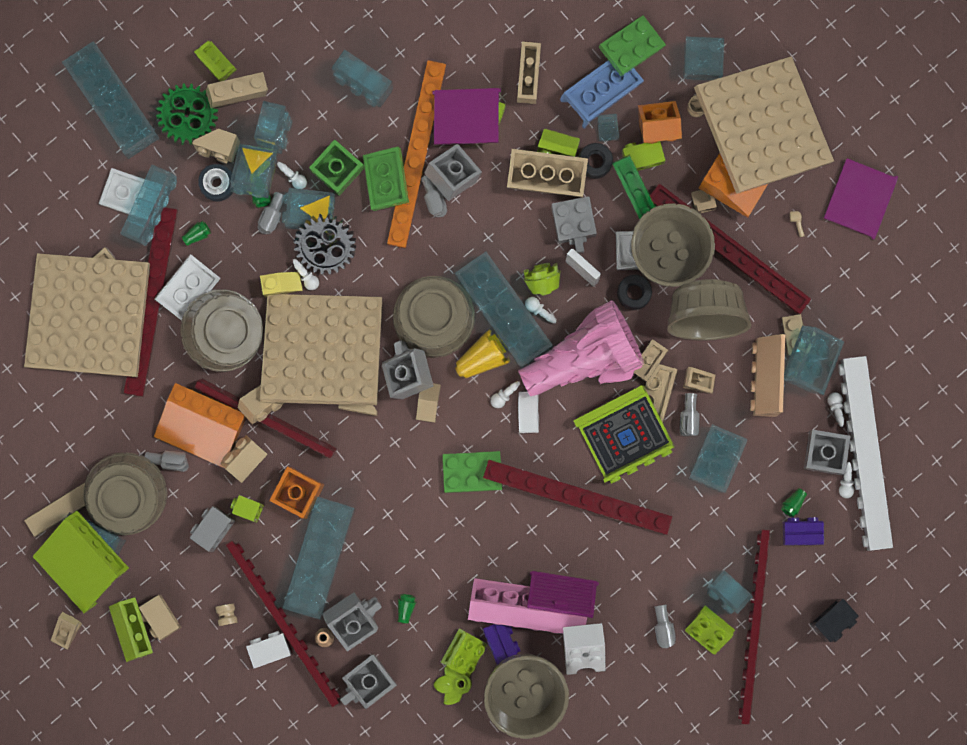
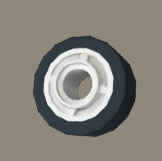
[198,164,235,201]

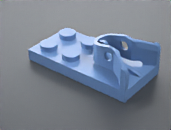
[560,60,644,129]

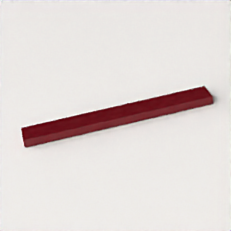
[195,378,337,458]

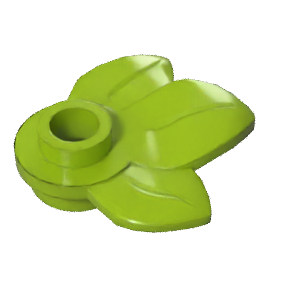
[434,667,472,705]

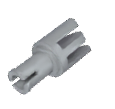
[421,176,447,217]
[258,192,286,234]
[679,393,700,436]
[145,450,189,472]
[654,605,676,648]

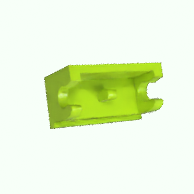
[194,41,237,82]

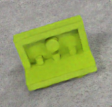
[537,129,580,157]
[685,605,735,655]
[441,628,487,677]

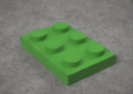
[599,15,666,77]
[363,147,409,211]
[443,451,502,493]

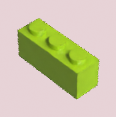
[109,598,153,662]

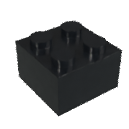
[810,599,859,643]

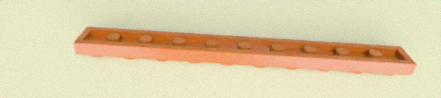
[387,60,446,249]

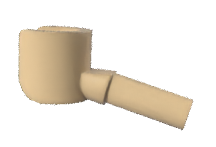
[789,211,804,237]

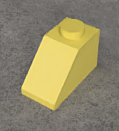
[260,272,303,298]

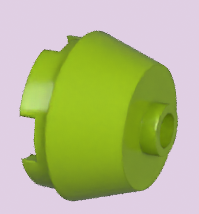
[523,263,561,295]

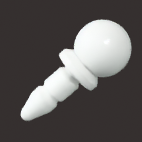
[277,162,307,190]
[293,259,319,290]
[525,297,556,323]
[490,381,520,408]
[827,392,844,427]
[839,462,854,498]

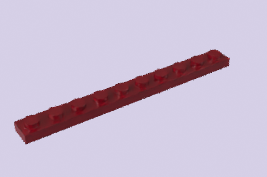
[650,183,812,315]
[124,206,178,397]
[483,460,673,535]
[738,530,770,725]
[226,541,341,707]

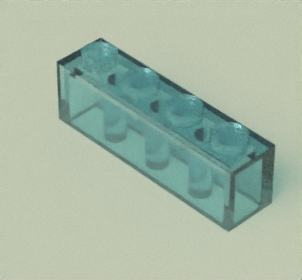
[120,165,177,246]

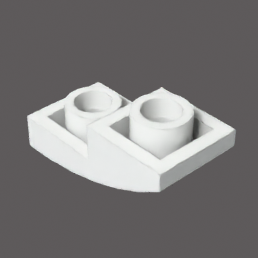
[518,392,539,433]

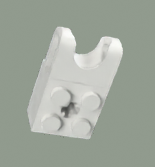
[563,623,605,675]

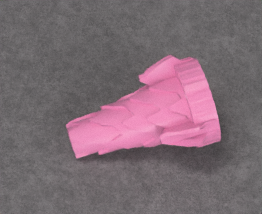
[518,301,644,396]

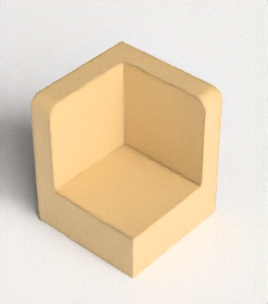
[691,190,717,214]

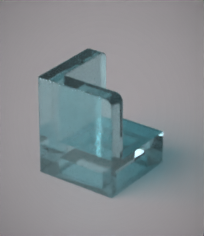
[597,114,619,142]

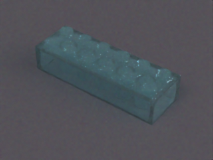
[62,41,160,159]
[455,252,553,369]
[283,497,355,620]

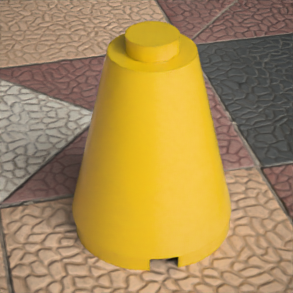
[455,329,510,378]

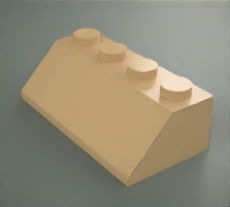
[507,149,588,198]

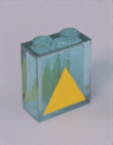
[230,144,277,198]
[282,188,336,233]

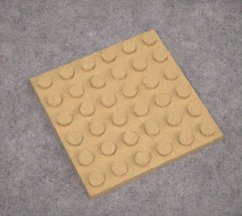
[694,56,834,194]
[24,253,150,377]
[260,294,382,405]

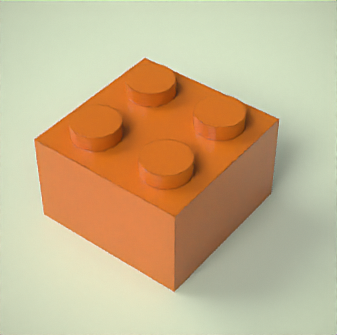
[638,101,682,144]
[269,466,325,519]

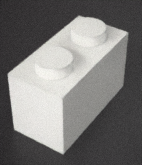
[246,631,292,668]

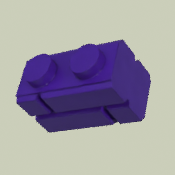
[783,517,824,545]
[483,624,521,665]

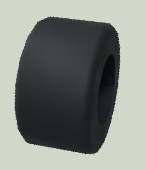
[579,143,613,179]
[617,274,652,310]

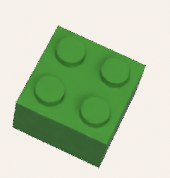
[309,139,364,196]

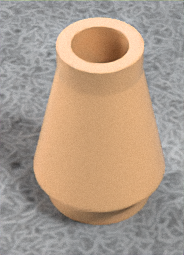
[315,628,334,647]

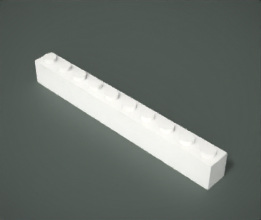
[838,356,893,551]

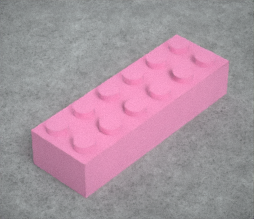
[468,578,587,634]

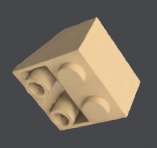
[193,129,240,164]

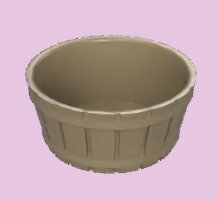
[631,204,715,287]
[393,276,475,358]
[667,279,751,340]
[180,289,263,372]
[84,452,167,535]
[484,654,569,739]

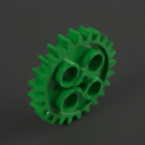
[156,83,218,145]

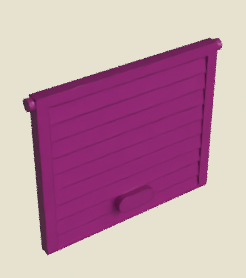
[433,88,501,145]
[824,158,898,240]
[527,571,599,618]

